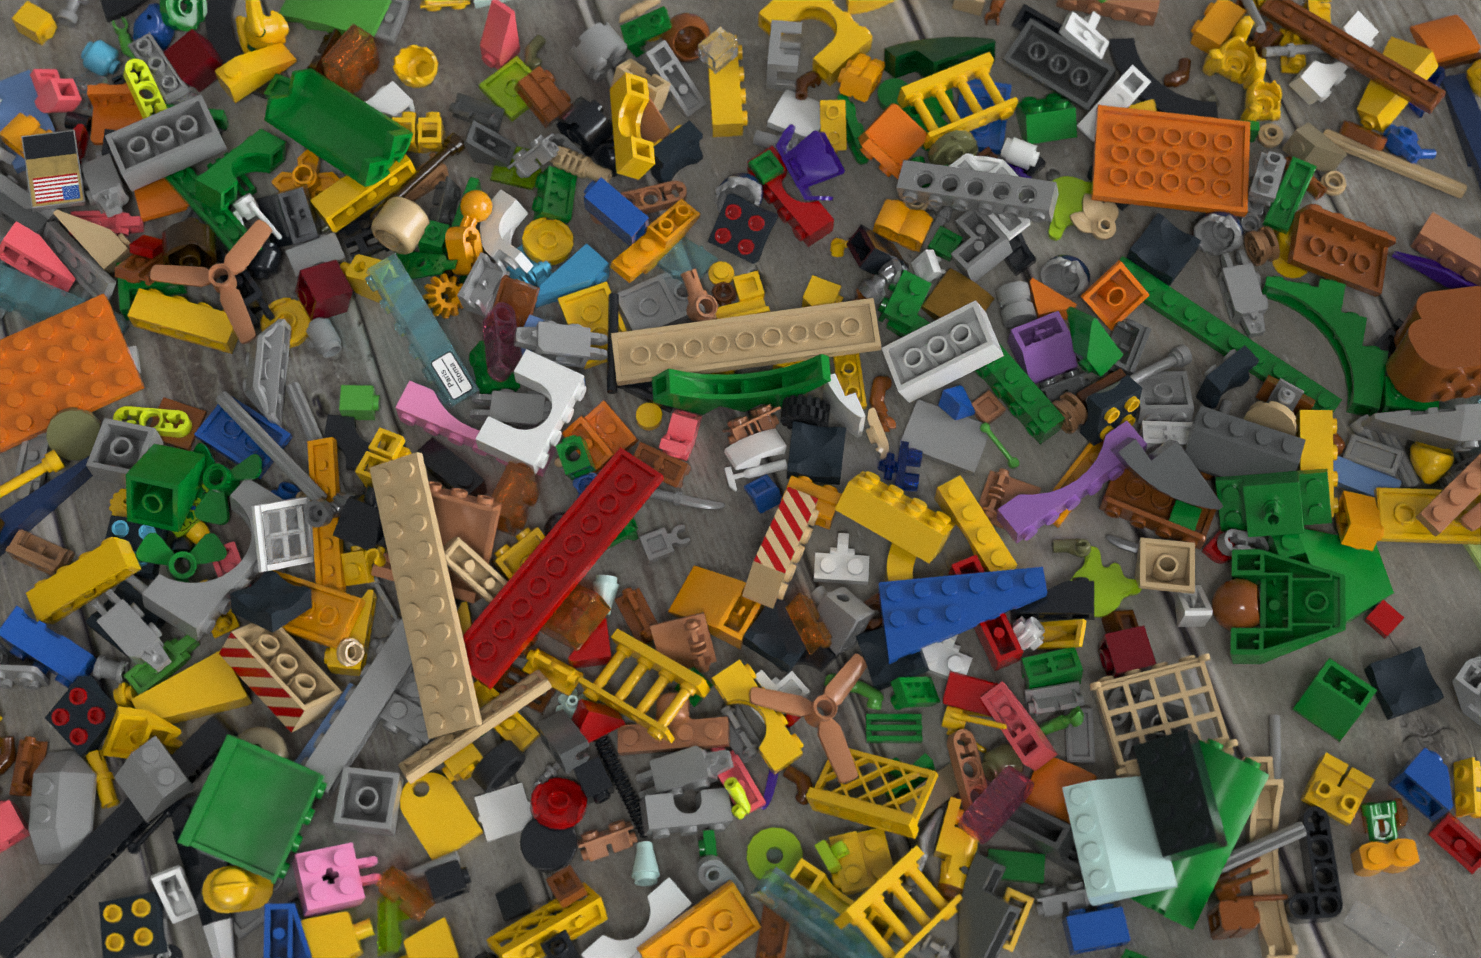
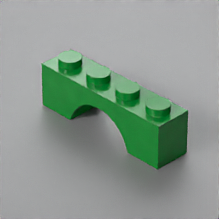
[195,129,286,213]

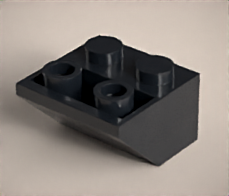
[256,184,323,248]

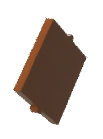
[150,397,207,451]

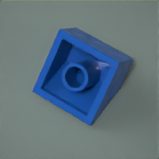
[1388,748,1453,823]

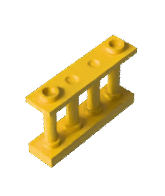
[897,52,1019,149]
[578,628,711,744]
[834,845,963,958]

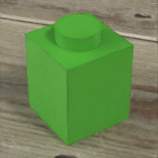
[339,385,381,420]

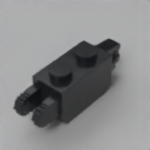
[216,248,275,330]

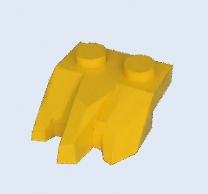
[102,706,183,759]

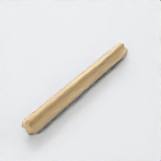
[1323,129,1467,198]

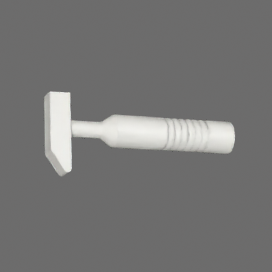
[724,459,788,492]

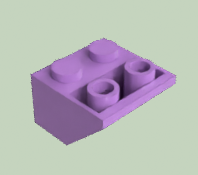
[1007,311,1078,384]

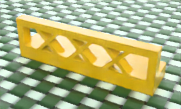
[486,882,608,958]

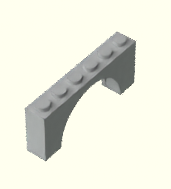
[142,480,298,641]

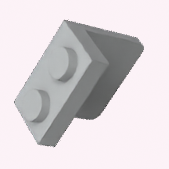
[0,642,49,690]

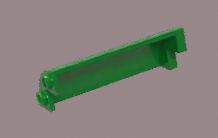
[264,68,413,187]
[1130,738,1269,930]

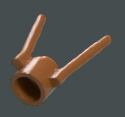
[1214,857,1288,902]

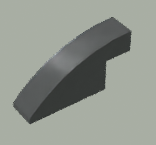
[1111,437,1224,510]
[984,790,1083,878]
[958,853,1021,958]

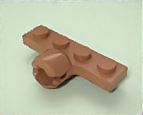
[617,693,730,756]

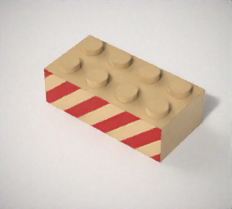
[742,487,819,609]
[219,623,343,733]

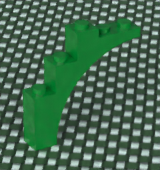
[1261,276,1389,417]
[652,354,831,415]

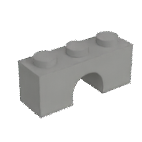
[640,788,733,839]

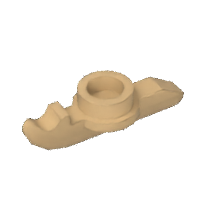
[866,408,889,459]

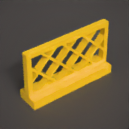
[806,748,938,839]

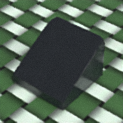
[495,882,532,922]

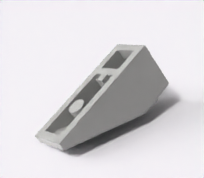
[636,40,707,118]

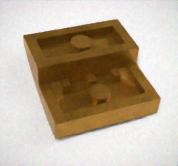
[921,268,995,321]

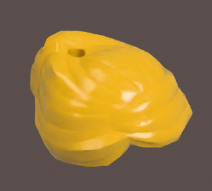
[1410,442,1454,484]

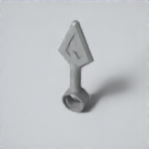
[893,808,944,912]

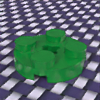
[160,0,207,32]

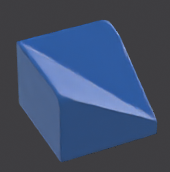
[938,385,975,421]

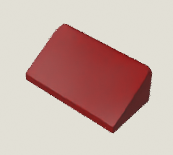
[942,671,998,717]
[1428,812,1481,875]

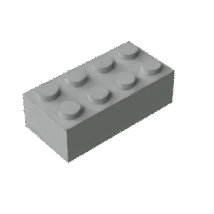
[105,94,227,192]

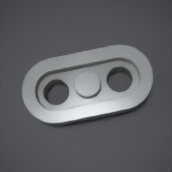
[696,855,744,897]

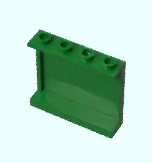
[178,734,328,884]

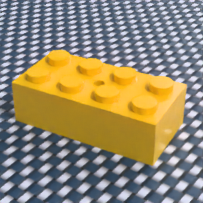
[834,471,956,564]

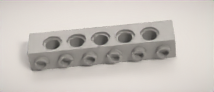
[896,160,1059,223]

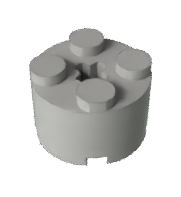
[570,22,627,83]

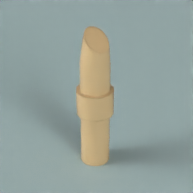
[619,0,661,23]

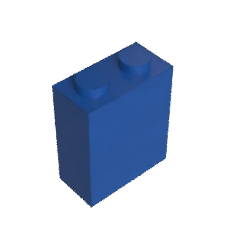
[584,177,649,247]

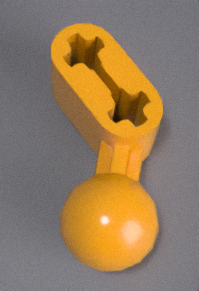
[445,190,493,275]

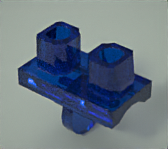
[877,441,923,491]

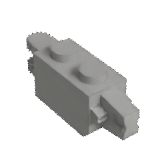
[80,151,129,218]
[1217,250,1268,338]
[514,320,608,368]
[470,389,552,430]
[92,589,172,673]
[635,746,733,800]

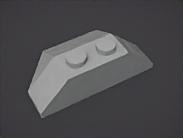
[243,319,292,427]
[29,750,97,865]

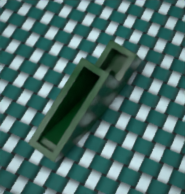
[884,37,996,78]

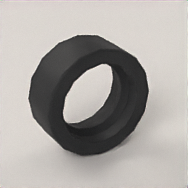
[471,740,526,793]

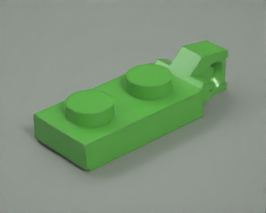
[124,635,200,695]

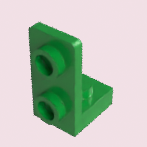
[620,6,671,58]

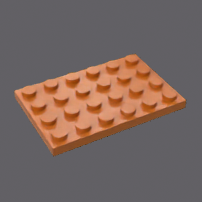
[1091,105,1250,217]
[0,293,145,453]

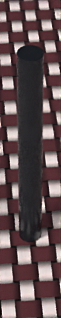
[607,293,619,394]

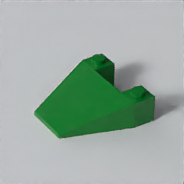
[1266,529,1394,624]
[1230,549,1346,664]

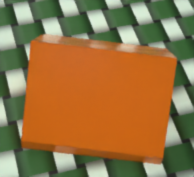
[1080,260,1150,331]

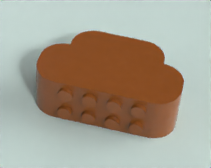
[1386,286,1481,403]

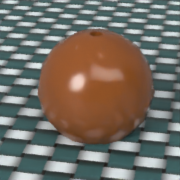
[662,13,711,63]
[1211,578,1260,632]

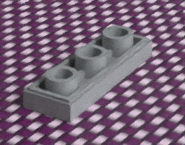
[128,33,189,104]

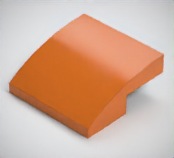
[1410,14,1481,63]
[134,178,188,222]
[562,400,639,473]
[1022,757,1098,825]

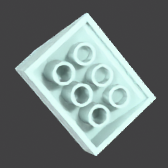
[1062,776,1178,906]

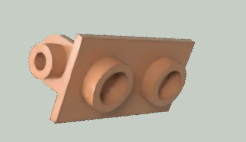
[577,820,638,862]

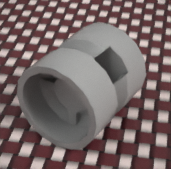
[996,281,1037,329]

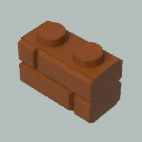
[514,66,571,128]
[1207,899,1260,940]

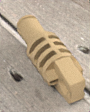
[549,146,612,183]

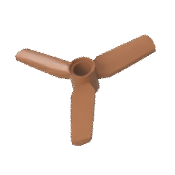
[150,220,272,344]
[748,653,867,784]

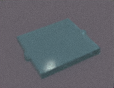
[657,237,718,283]

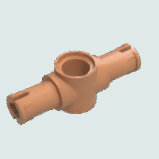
[680,269,718,322]

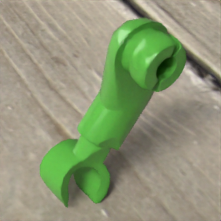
[113,17,135,59]
[824,673,884,710]
[1033,706,1084,735]

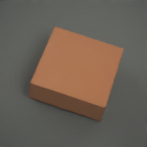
[971,390,1006,424]

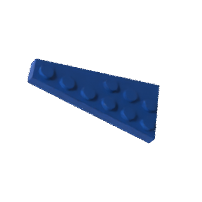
[878,567,1047,665]

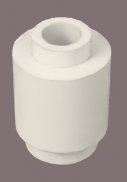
[1000,137,1040,170]

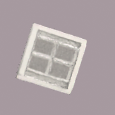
[251,496,314,572]

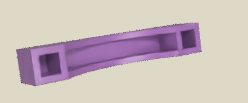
[997,421,1147,544]

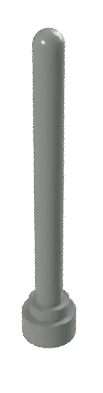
[1086,344,1192,404]

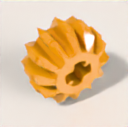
[422,274,463,319]

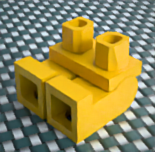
[392,112,446,153]
[355,427,412,488]
[1300,752,1375,826]

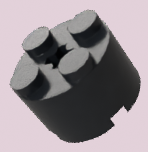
[556,97,613,157]

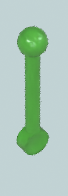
[980,423,1019,469]

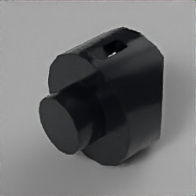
[593,139,619,177]

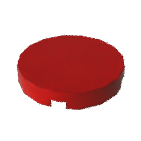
[530,778,587,829]

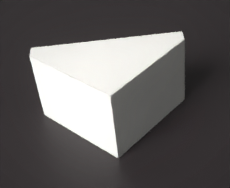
[1174,585,1213,627]
[151,865,199,924]

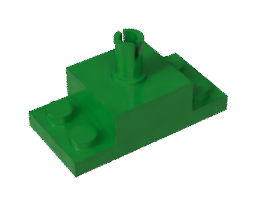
[1216,468,1332,537]

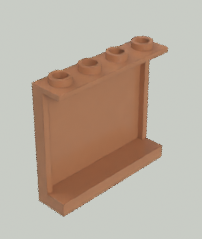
[371,481,502,603]

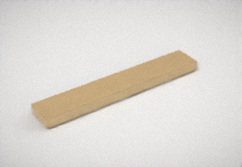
[398,669,552,784]

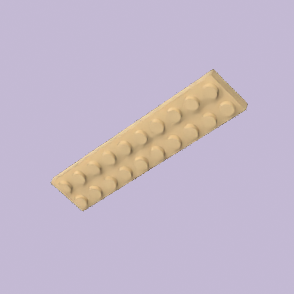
[611,298,881,386]
[370,452,482,739]

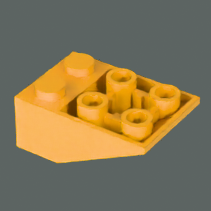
[668,565,765,650]

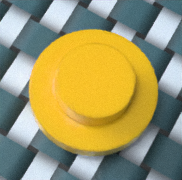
[708,261,734,285]
[113,682,138,708]

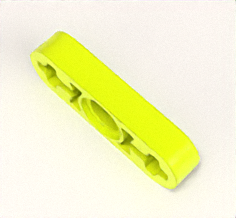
[123,59,167,119]
[113,406,192,438]

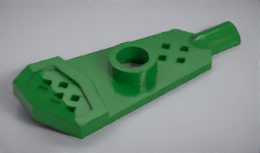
[388,252,458,281]

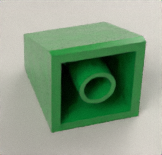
[126,443,205,532]

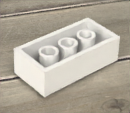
[882,300,1004,403]

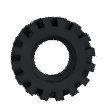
[780,394,830,430]

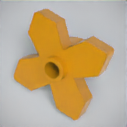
[272,149,340,212]

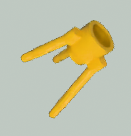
[941,706,1007,753]

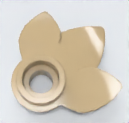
[1070,194,1119,240]

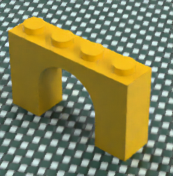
[758,0,873,86]

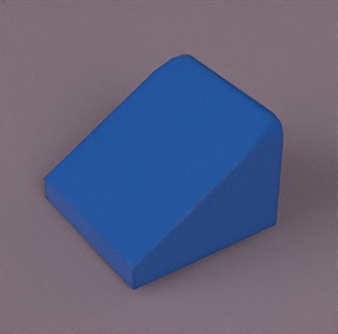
[744,474,782,514]

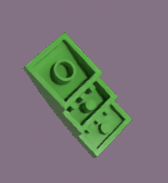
[279,0,391,42]

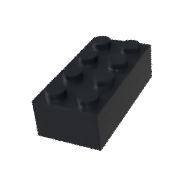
[1133,729,1228,862]

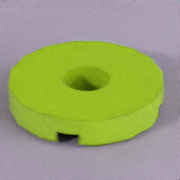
[746,827,803,885]

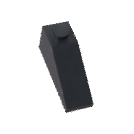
[416,437,488,497]
[1010,577,1095,620]

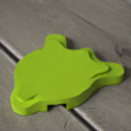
[1048,176,1092,241]
[1070,546,1142,618]

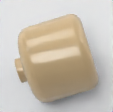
[371,197,430,255]

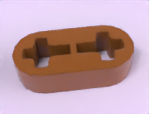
[1339,120,1388,151]

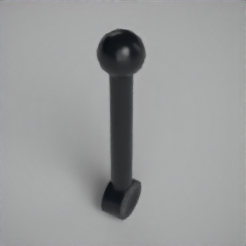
[128,807,171,855]

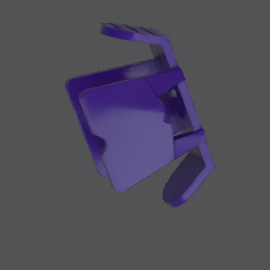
[776,124,845,201]

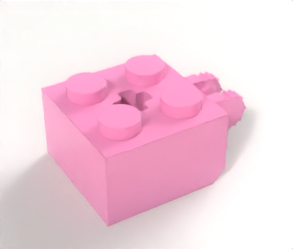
[292,842,382,918]

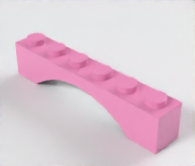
[395,380,556,477]

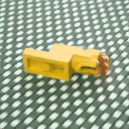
[933,797,980,903]

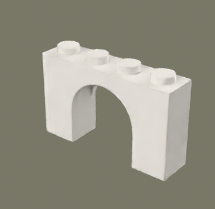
[476,349,587,475]

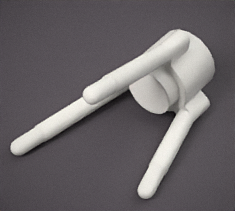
[232,193,282,240]

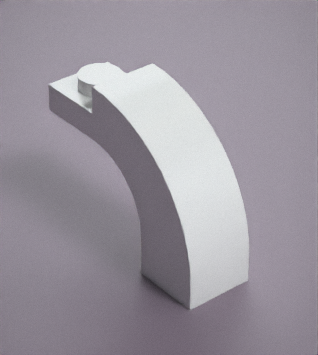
[479,190,534,273]

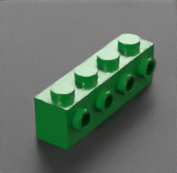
[975,342,1065,445]

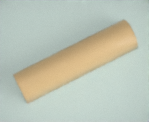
[443,537,508,604]

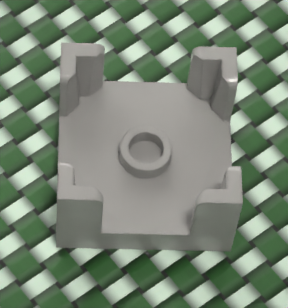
[766,20,802,92]

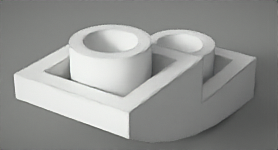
[724,428,787,470]

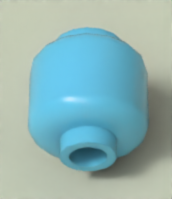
[81,40,121,78]

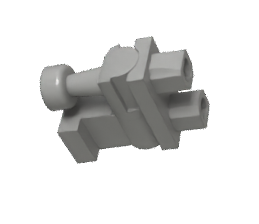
[1247,151,1286,218]

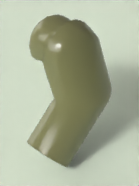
[1052,538,1091,558]

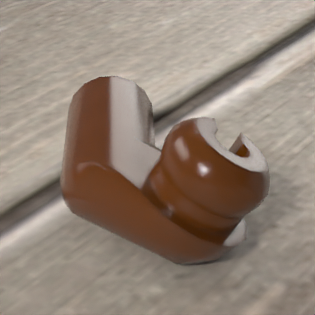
[1163,58,1191,88]
[795,71,822,100]
[0,736,16,776]
[783,765,813,805]

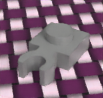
[639,525,690,564]

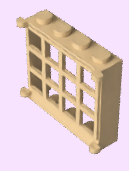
[1089,654,1238,778]

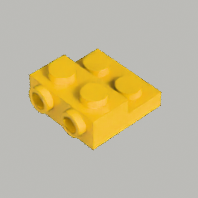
[492,527,545,581]
[828,828,893,896]

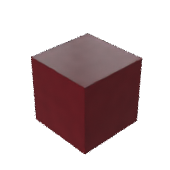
[163,29,225,92]
[295,260,353,321]
[1098,625,1156,679]

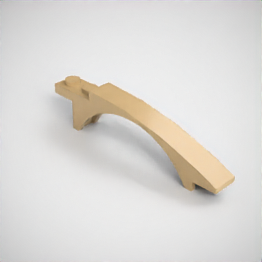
[1242,757,1298,958]

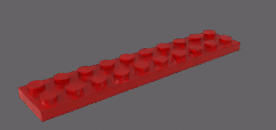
[463,447,664,690]

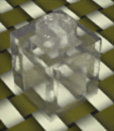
[698,27,738,74]

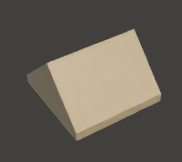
[1134,538,1195,594]

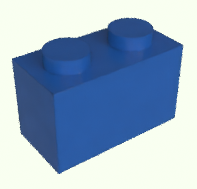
[1062,904,1131,955]

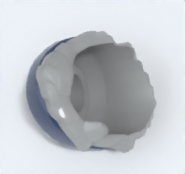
[714,173,763,213]
[1194,211,1243,256]
[1040,254,1091,299]

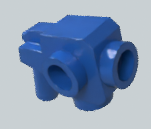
[1383,124,1436,163]

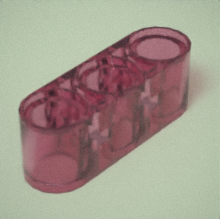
[482,303,520,382]
[958,766,1034,845]

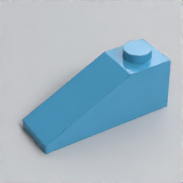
[535,243,610,308]

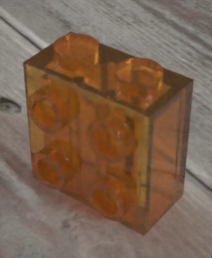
[321,24,380,94]
[491,461,539,537]
[540,584,611,652]

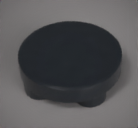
[520,818,578,873]

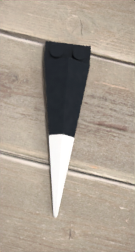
[169,794,235,958]

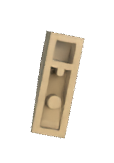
[53,210,132,275]

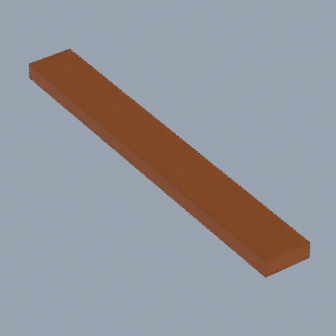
[1260,0,1446,114]

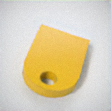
[400,772,483,860]

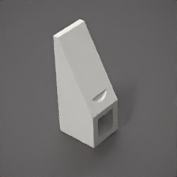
[1077,65,1151,143]

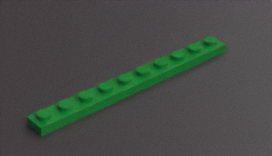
[1119,256,1342,412]

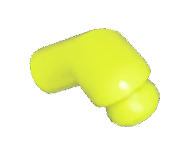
[724,777,751,819]

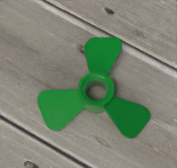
[193,443,262,525]
[136,533,227,583]

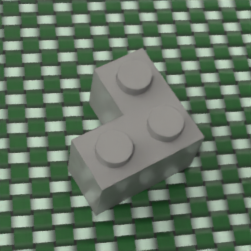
[951,210,1013,282]

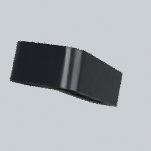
[1284,806,1343,924]

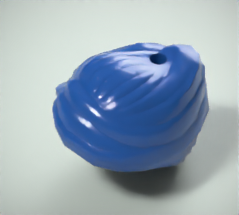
[133,3,175,51]

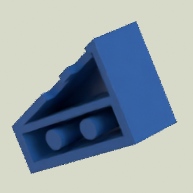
[0,605,97,689]
[263,903,312,958]

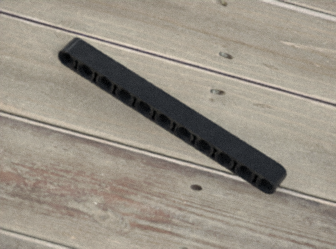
[0,714,239,958]

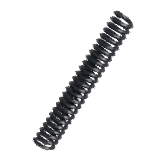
[593,736,647,838]

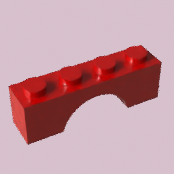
[747,146,834,247]

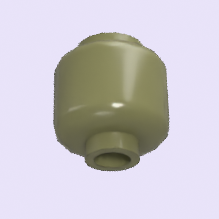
[982,743,1024,785]

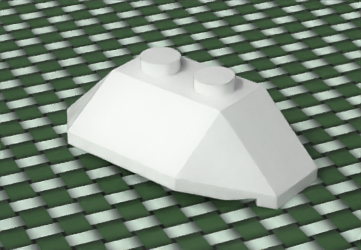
[949,153,1033,241]

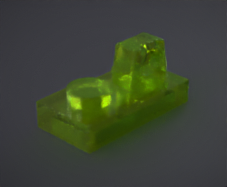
[377,893,410,957]

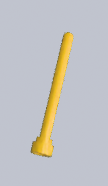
[0,449,65,498]

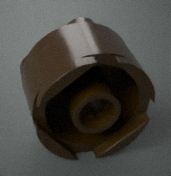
[162,217,217,270]

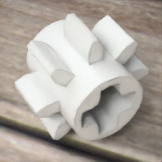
[1012,616,1045,651]

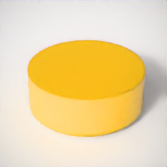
[636,403,662,431]

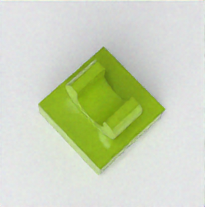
[815,839,850,874]

